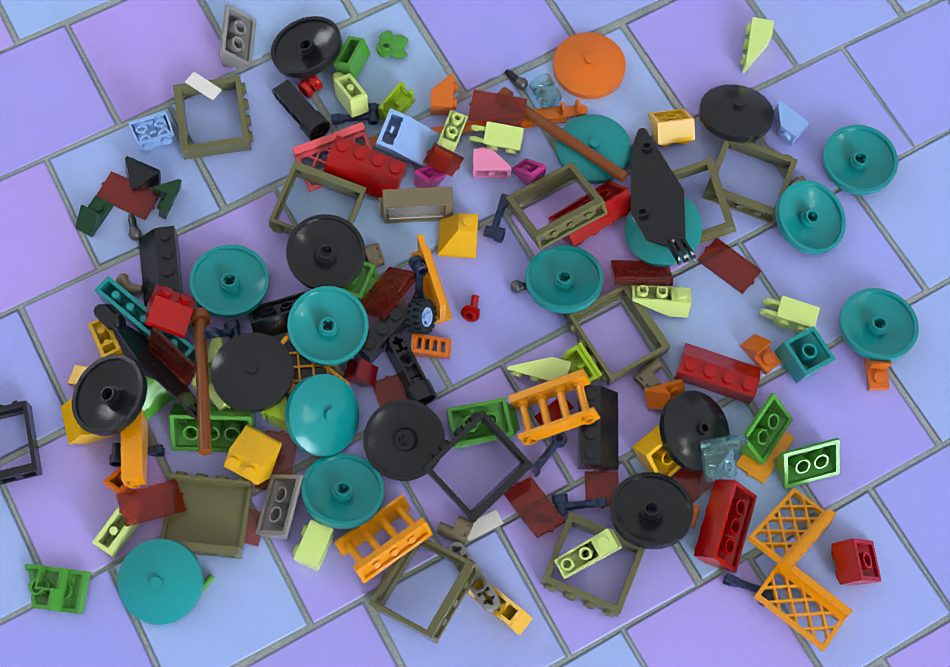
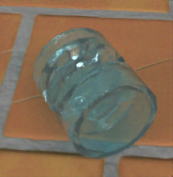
[529,74,562,109]

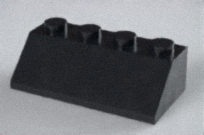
[139,226,183,307]
[248,290,309,336]
[578,385,619,471]

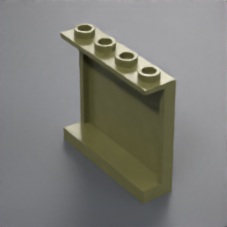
[160,471,254,559]

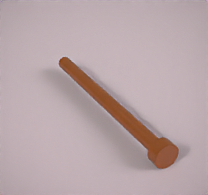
[495,87,628,182]
[190,308,212,456]

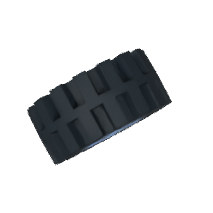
[404,298,437,334]

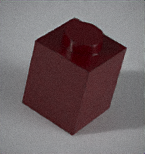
[343,358,379,387]

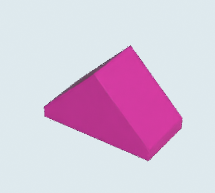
[511,158,546,186]
[414,164,447,188]

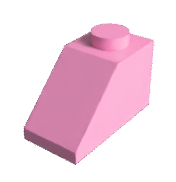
[473,147,511,179]

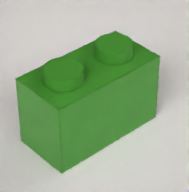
[333,36,371,80]

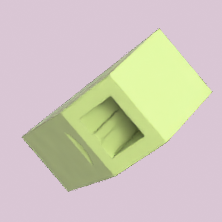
[740,17,774,73]
[430,110,468,170]
[632,284,692,318]
[507,357,571,383]
[554,528,623,579]

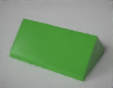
[736,393,793,465]
[773,438,840,489]

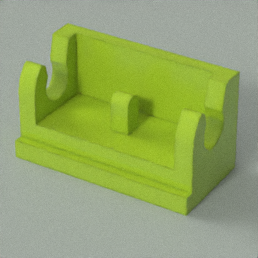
[378,81,416,121]
[561,342,602,385]

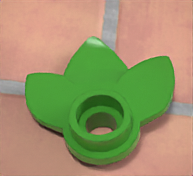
[376,30,408,59]

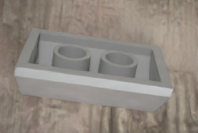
[219,4,256,68]
[255,474,303,542]

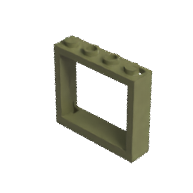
[173,76,254,160]
[702,140,798,224]
[672,157,737,244]
[269,161,366,236]
[506,162,608,250]
[566,282,671,386]
[540,512,645,618]
[368,539,480,644]

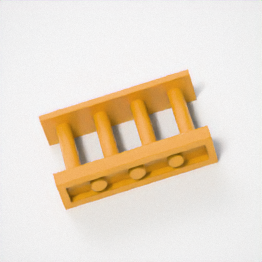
[508,369,600,445]
[334,494,433,584]

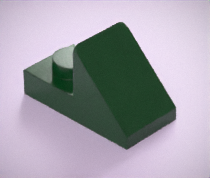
[152,179,182,219]
[75,195,113,237]

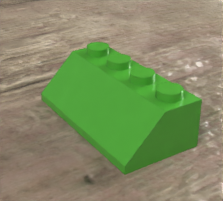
[169,403,256,452]

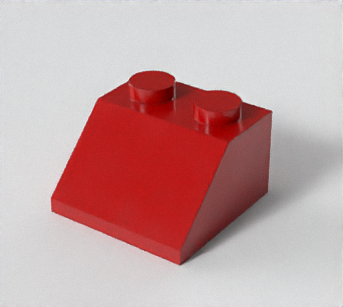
[145,285,194,338]
[831,538,882,586]

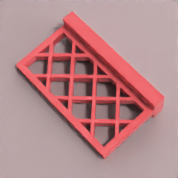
[292,122,373,192]

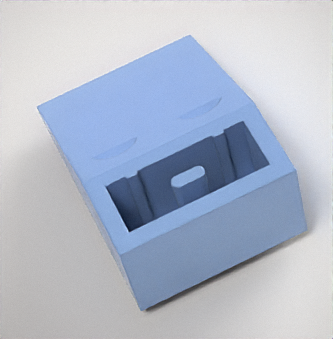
[375,108,441,167]
[128,110,176,152]

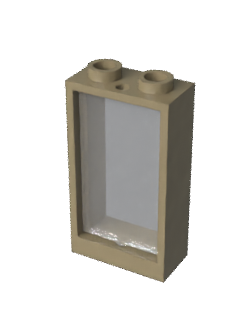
[379,186,453,224]

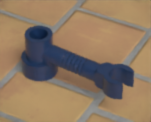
[331,103,379,125]
[483,193,508,243]
[408,255,428,300]
[203,319,241,340]
[528,432,568,477]
[109,443,165,467]
[551,493,607,516]
[723,573,776,607]

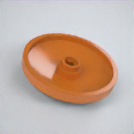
[553,32,626,99]

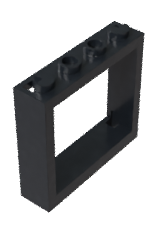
[0,400,43,485]
[421,411,533,522]

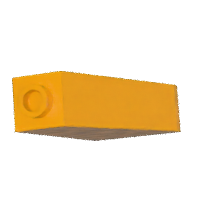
[121,410,149,488]

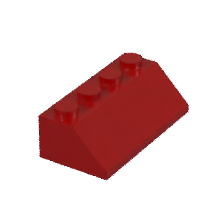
[323,135,408,199]
[548,180,631,246]
[674,343,761,404]
[693,479,757,573]

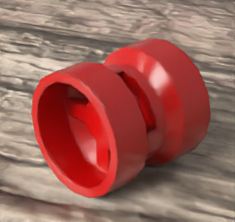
[297,75,323,99]

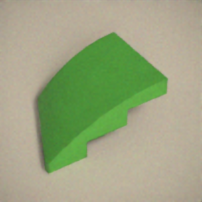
[142,376,174,420]
[25,564,91,614]

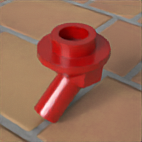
[461,295,480,322]

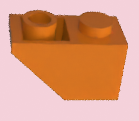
[430,74,458,116]

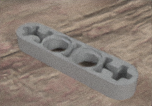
[448,542,500,612]

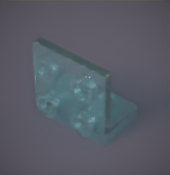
[700,435,748,482]

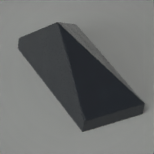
[125,156,161,190]

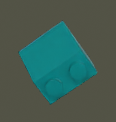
[775,326,836,384]

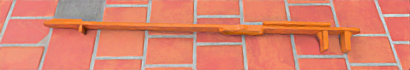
[363,99,588,148]

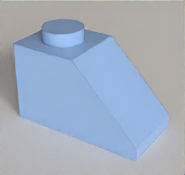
[774,100,809,145]

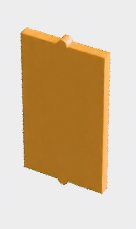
[735,431,795,484]

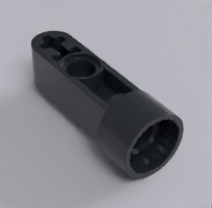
[272,80,331,141]
[385,333,437,405]

